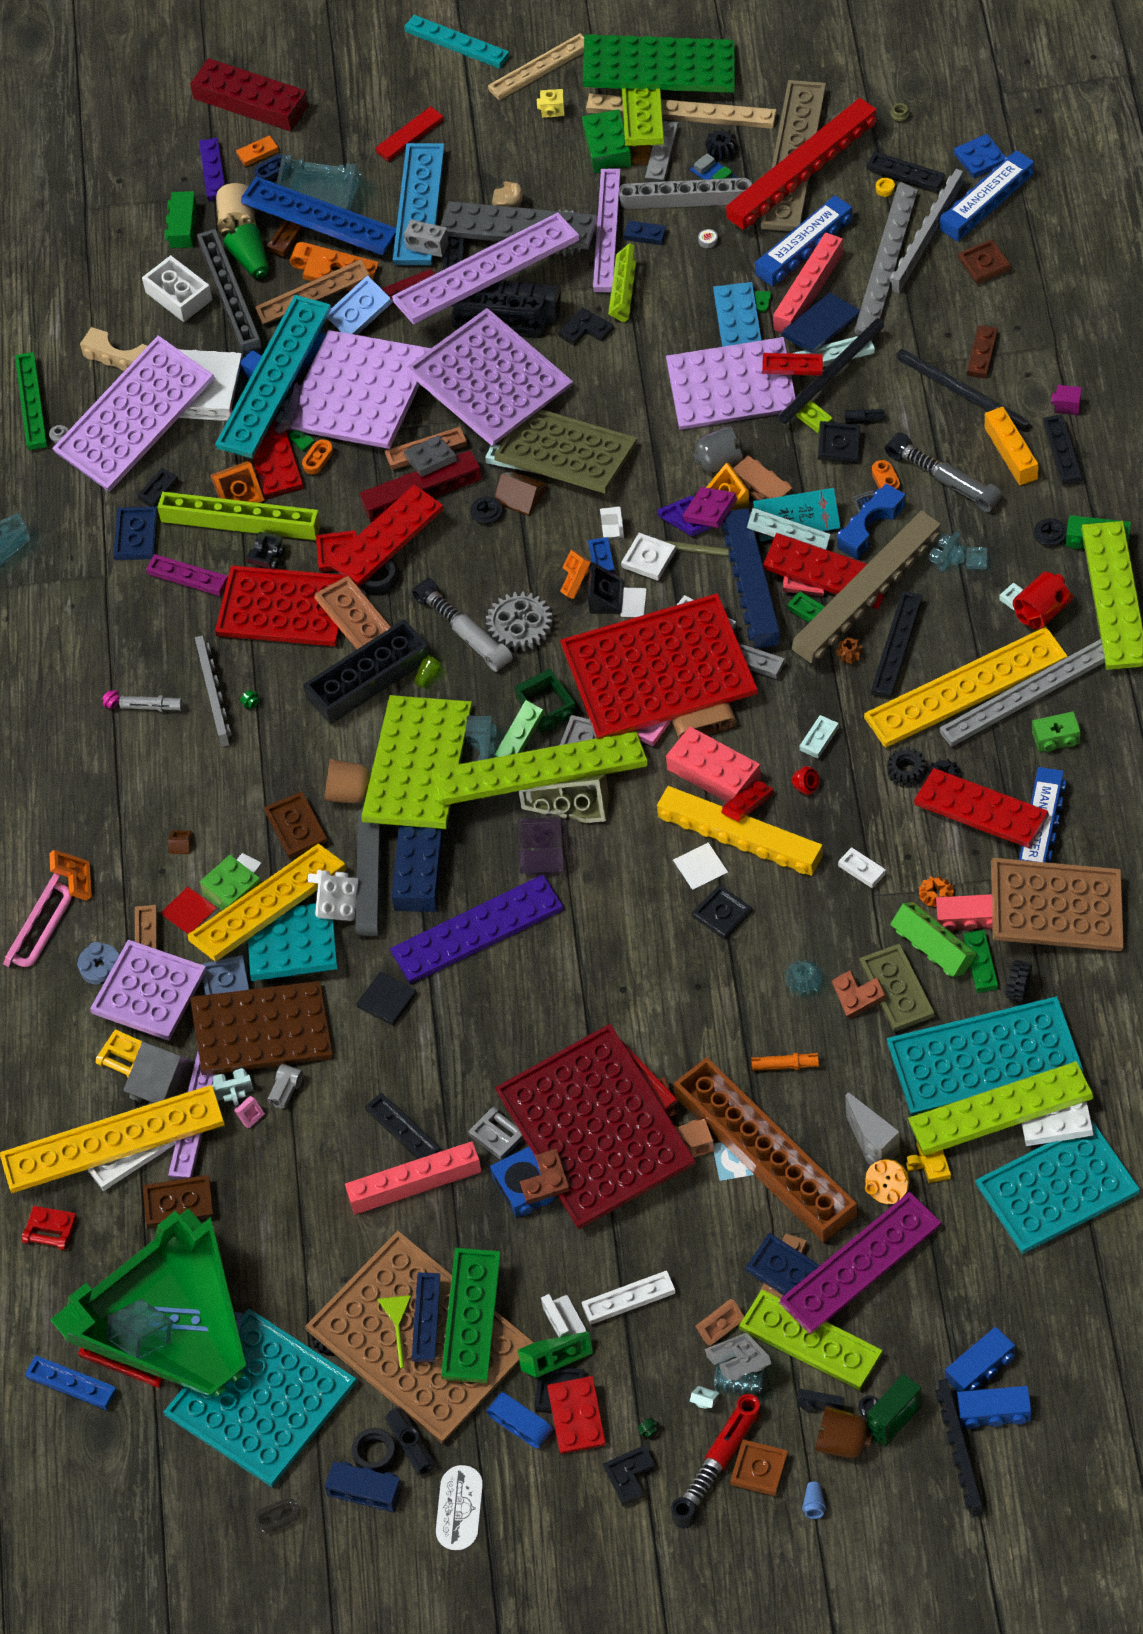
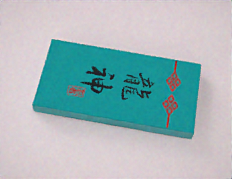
[753,488,840,541]

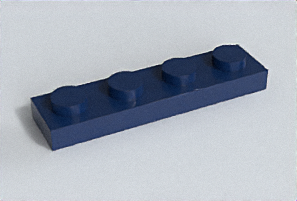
[411,1272,441,1363]

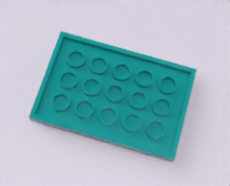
[975,1121,1140,1254]

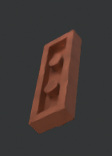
[967,325,998,379]

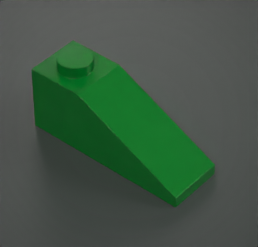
[518,1331,593,1378]

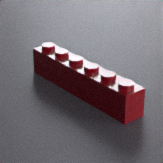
[359,450,481,522]

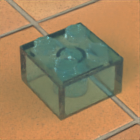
[106,1299,173,1359]

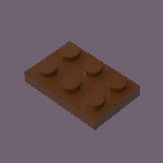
[264,791,328,859]
[142,1175,214,1228]

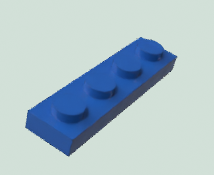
[25,1355,117,1410]

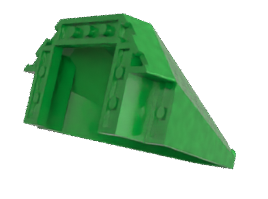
[50,1208,246,1397]

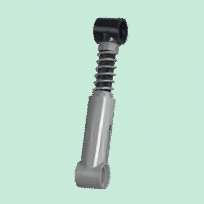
[411,577,513,672]

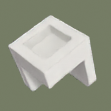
[600,507,624,540]

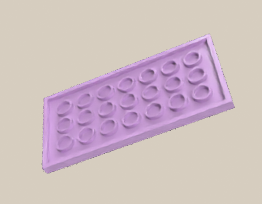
[52,336,215,492]

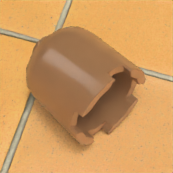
[324,759,370,804]

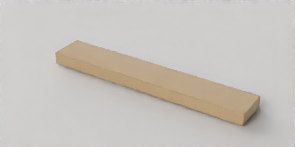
[488,33,584,100]

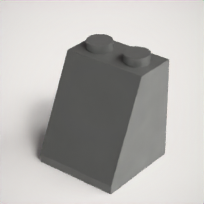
[123,1042,195,1105]

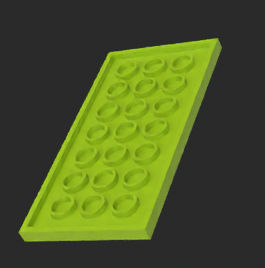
[361,695,472,829]

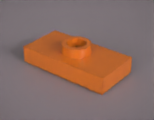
[236,135,279,167]

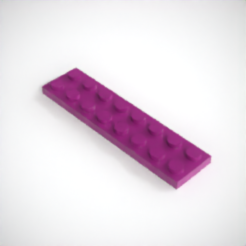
[779,1192,941,1335]

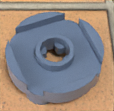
[77,942,119,985]

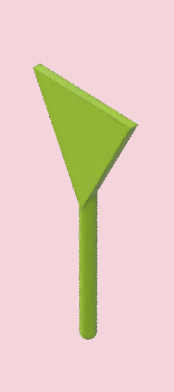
[377,1295,411,1368]

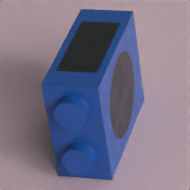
[490,1147,556,1218]

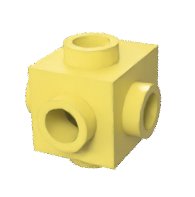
[537,89,565,118]

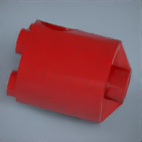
[1013,571,1074,630]

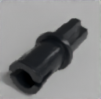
[845,407,885,423]

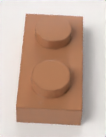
[695,1299,744,1346]

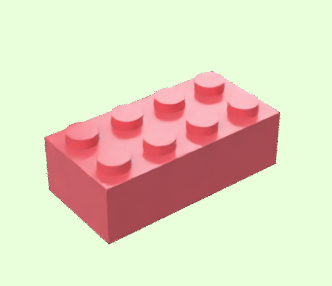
[666,727,761,802]

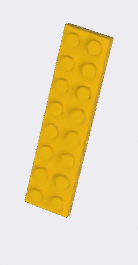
[187,843,347,962]

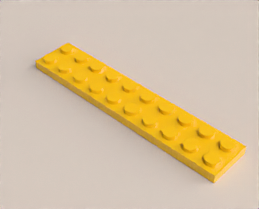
[864,627,1068,748]
[0,1085,224,1194]

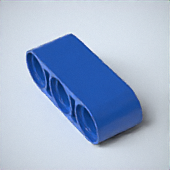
[486,1393,553,1449]

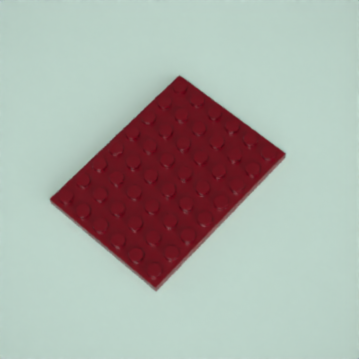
[495,1024,696,1230]

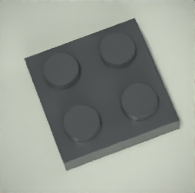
[403,435,457,477]

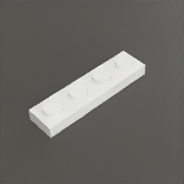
[582,1271,675,1325]

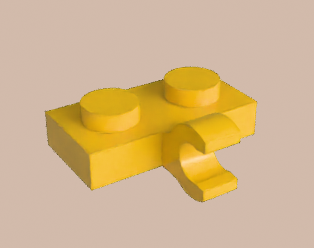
[906,1143,951,1183]

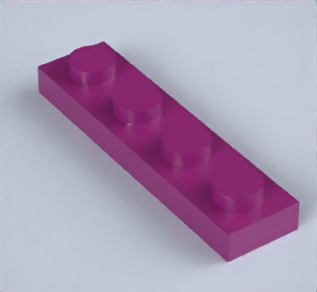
[146,554,228,596]

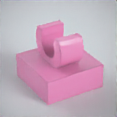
[234,1096,265,1128]

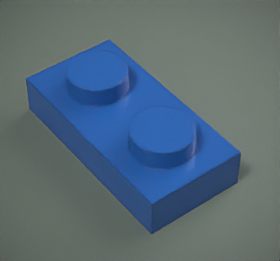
[588,537,615,574]

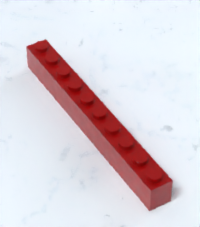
[726,98,877,230]

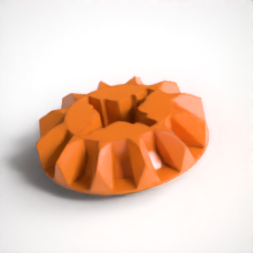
[919,876,953,907]

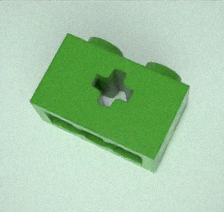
[1032,711,1080,752]

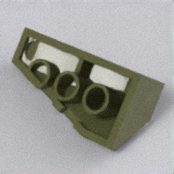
[519,774,609,823]

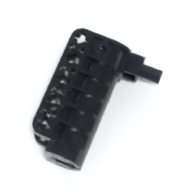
[451,255,561,337]

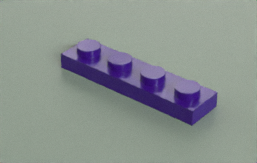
[199,138,225,202]

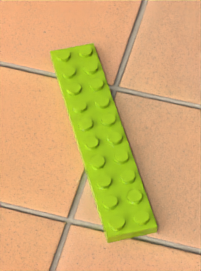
[432,731,647,805]

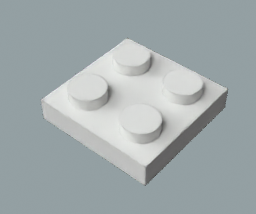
[621,533,676,581]

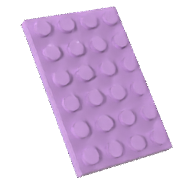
[666,337,795,430]

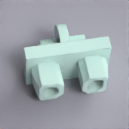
[212,1068,254,1106]

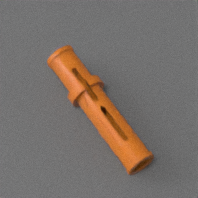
[752,1052,819,1072]

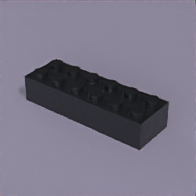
[303,619,431,725]

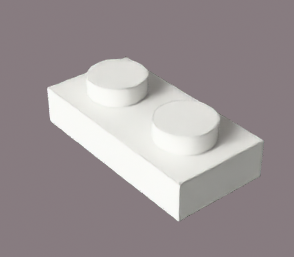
[838,847,886,888]

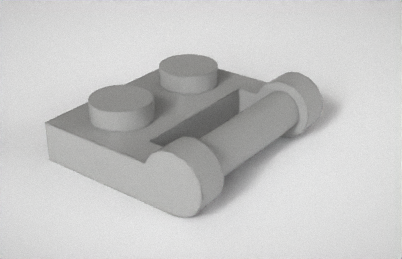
[468,1107,524,1160]

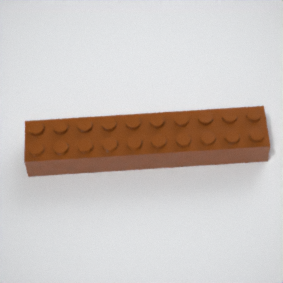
[673,1057,857,1243]

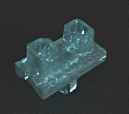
[929,532,966,572]

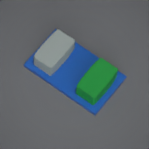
[690,154,737,180]

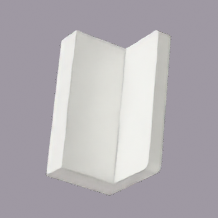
[541,1294,586,1337]

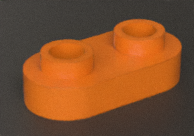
[302,440,333,475]
[872,460,900,490]

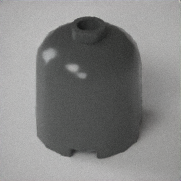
[693,427,743,473]

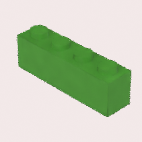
[890,902,977,977]

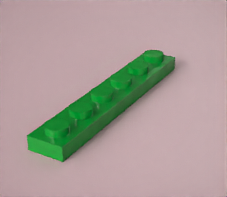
[15,352,47,450]

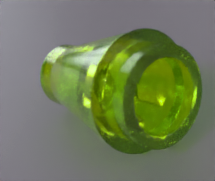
[414,656,441,688]

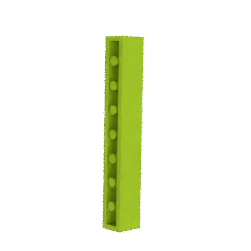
[157,492,321,541]

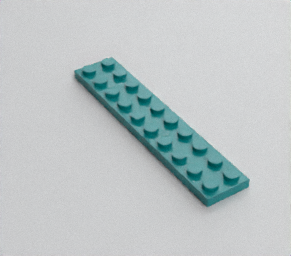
[215,295,331,459]

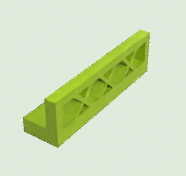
[608,243,636,323]

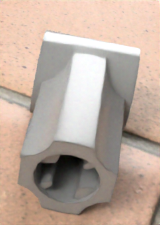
[267,1064,304,1109]

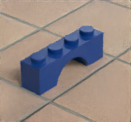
[837,483,906,560]

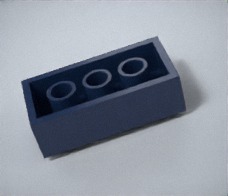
[391,825,444,912]

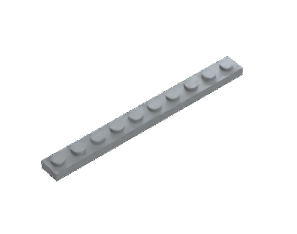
[854,182,917,340]
[940,639,1105,747]

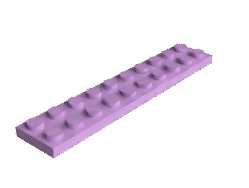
[392,213,579,324]

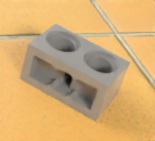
[404,220,449,257]

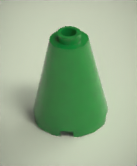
[224,223,269,279]

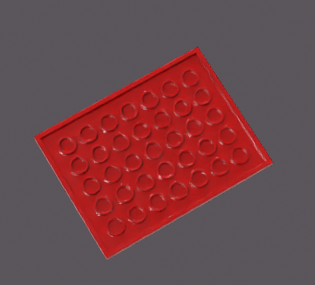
[560,593,758,739]

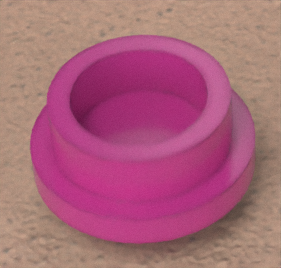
[102,690,120,709]

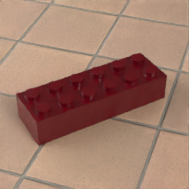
[190,58,309,132]

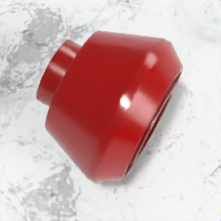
[792,766,819,795]

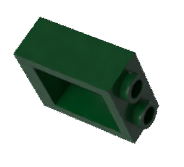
[514,668,576,733]
[867,1374,921,1446]

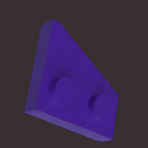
[657,495,710,536]

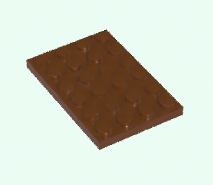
[190,981,332,1075]

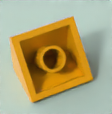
[706,463,750,511]

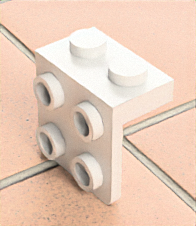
[308,870,358,921]

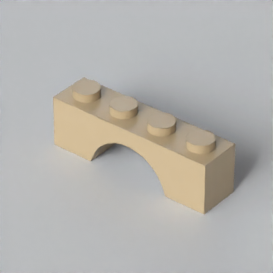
[80,327,147,371]

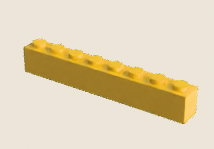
[657,786,823,876]

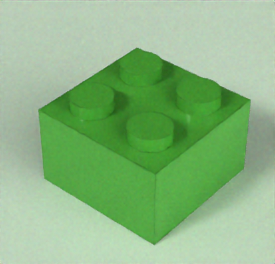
[200,855,261,910]

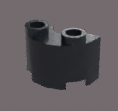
[246,532,286,569]

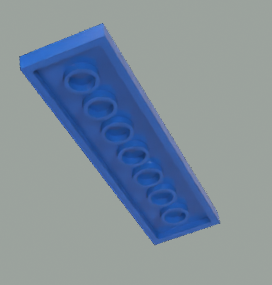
[241,176,396,255]

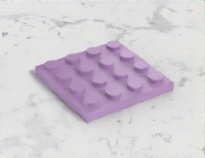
[90,940,207,1041]

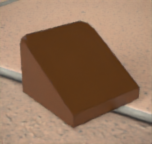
[168,830,193,854]

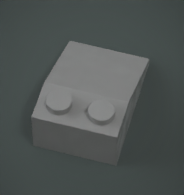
[845,1092,900,1165]

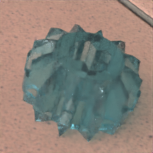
[785,958,822,996]

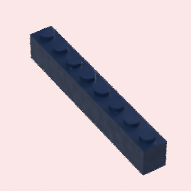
[721,508,779,648]

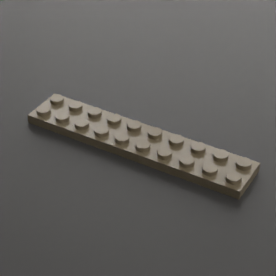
[761,80,826,231]

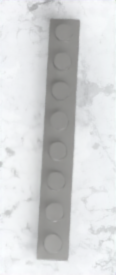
[890,169,963,293]

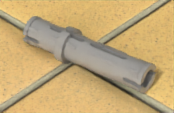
[119,695,183,712]

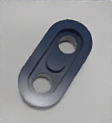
[254,155,290,181]

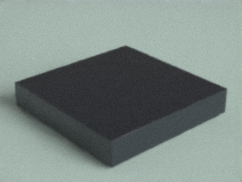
[817,421,860,464]
[692,884,753,940]
[356,971,417,1026]
[534,1368,585,1413]

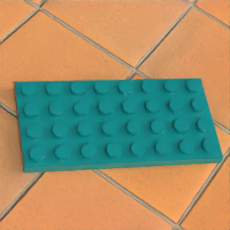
[887,996,1083,1117]

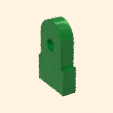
[755,291,771,313]
[290,430,315,452]

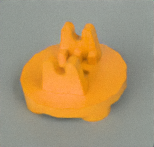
[865,1159,909,1204]

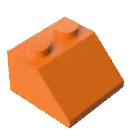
[210,461,264,503]

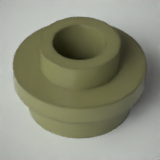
[891,103,910,121]

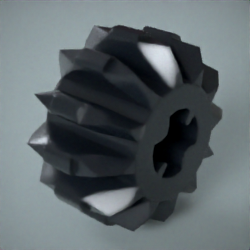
[705,128,738,161]

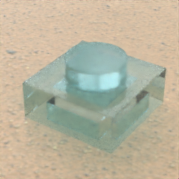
[966,547,987,569]

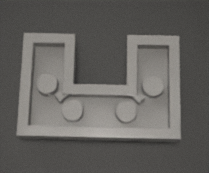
[705,1333,771,1381]

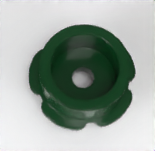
[637,1417,659,1438]

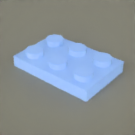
[327,275,393,335]

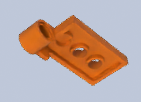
[290,242,379,291]

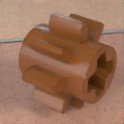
[836,637,863,664]

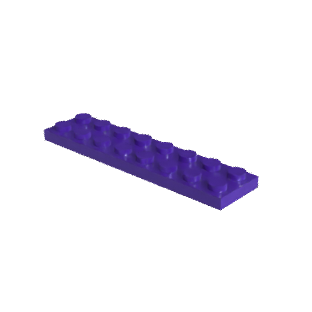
[390,875,563,985]

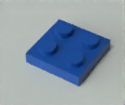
[954,134,1006,178]

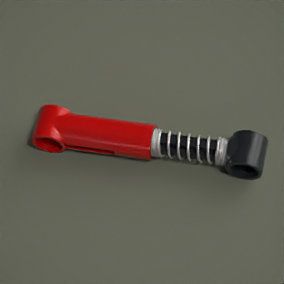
[671,1394,761,1529]

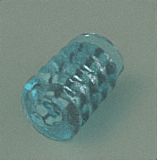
[714,1362,764,1396]

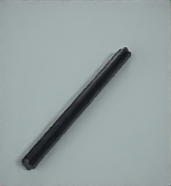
[778,318,884,424]
[896,349,1030,431]

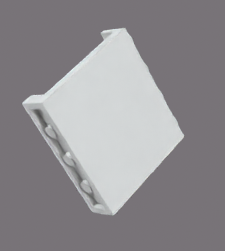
[178,349,243,421]

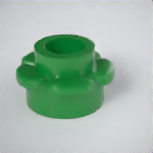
[240,690,259,709]

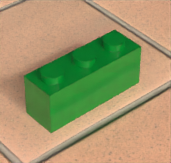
[165,191,197,248]
[1066,515,1131,549]

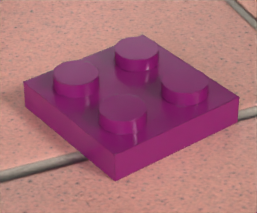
[683,487,738,528]

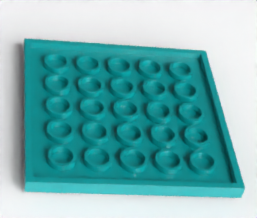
[164,1309,357,1488]

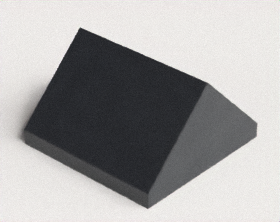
[588,562,623,614]

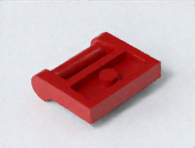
[22,1206,77,1250]

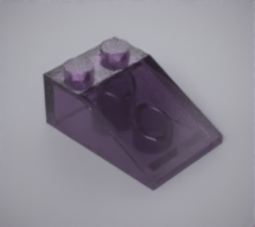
[518,817,563,874]

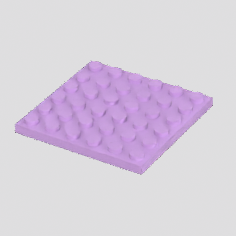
[406,308,573,446]
[287,330,431,449]

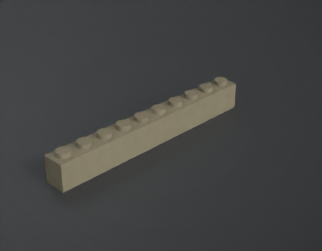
[792,510,941,663]

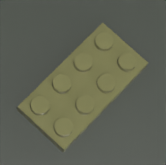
[859,943,934,1032]

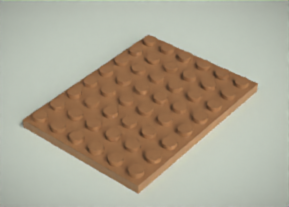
[305,1231,534,1444]

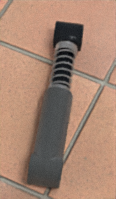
[884,432,1003,513]

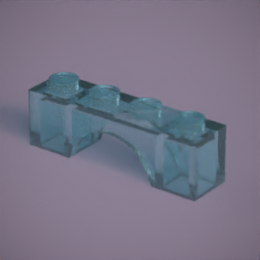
[465,716,497,798]

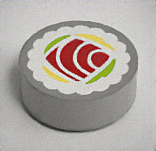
[698,229,718,248]

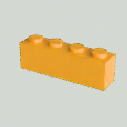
[985,407,1038,486]

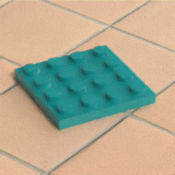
[248,903,338,981]

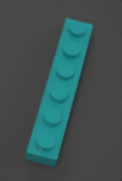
[404,15,510,69]

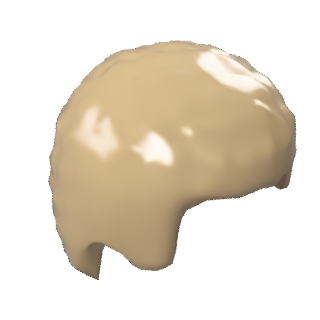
[492,181,523,208]

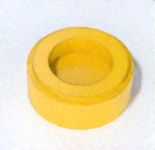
[876,178,895,197]

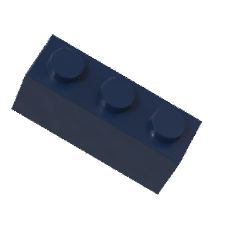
[325,1462,402,1513]

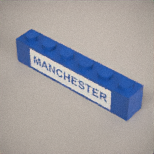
[940,150,1034,242]
[755,195,852,287]
[1019,767,1067,863]

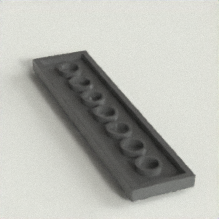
[440,201,597,249]

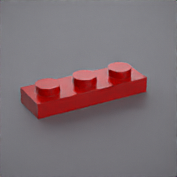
[762,353,823,376]
[721,780,774,822]

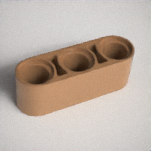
[672,703,737,739]

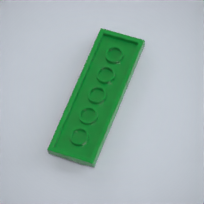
[441,1248,500,1383]

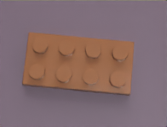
[314,576,391,649]

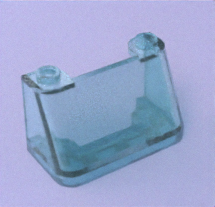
[277,154,362,211]

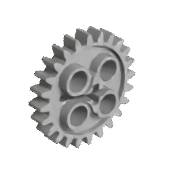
[486,592,553,652]

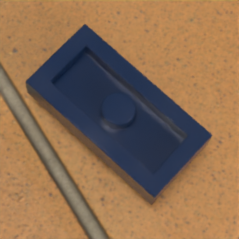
[624,221,666,245]

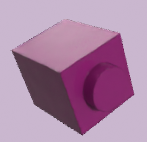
[1051,385,1082,415]

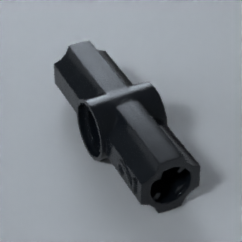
[385,1408,435,1475]

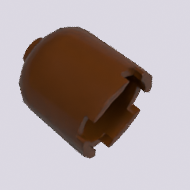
[815,1406,872,1458]

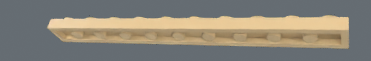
[586,93,776,129]

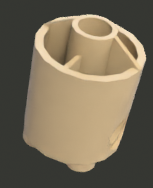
[216,183,256,238]

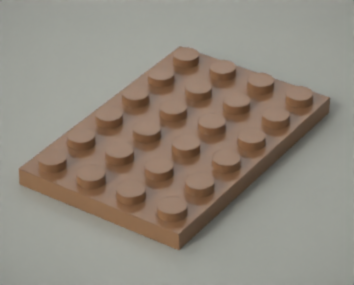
[991,858,1123,951]

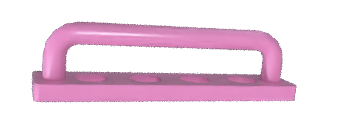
[3,873,72,967]

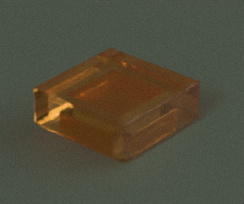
[630,146,651,164]

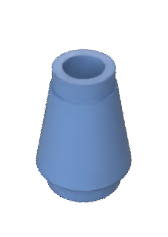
[802,1482,826,1519]

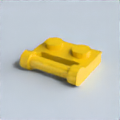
[96,1029,142,1078]

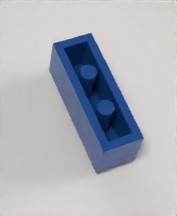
[945,1326,1015,1392]
[957,1386,1031,1429]

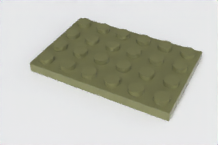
[494,409,637,493]

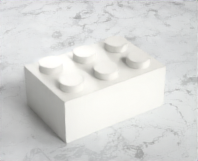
[142,255,212,322]

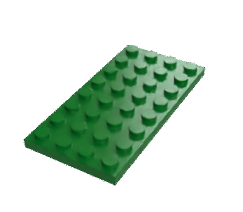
[583,34,735,93]

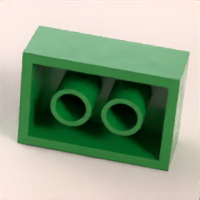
[582,109,631,173]

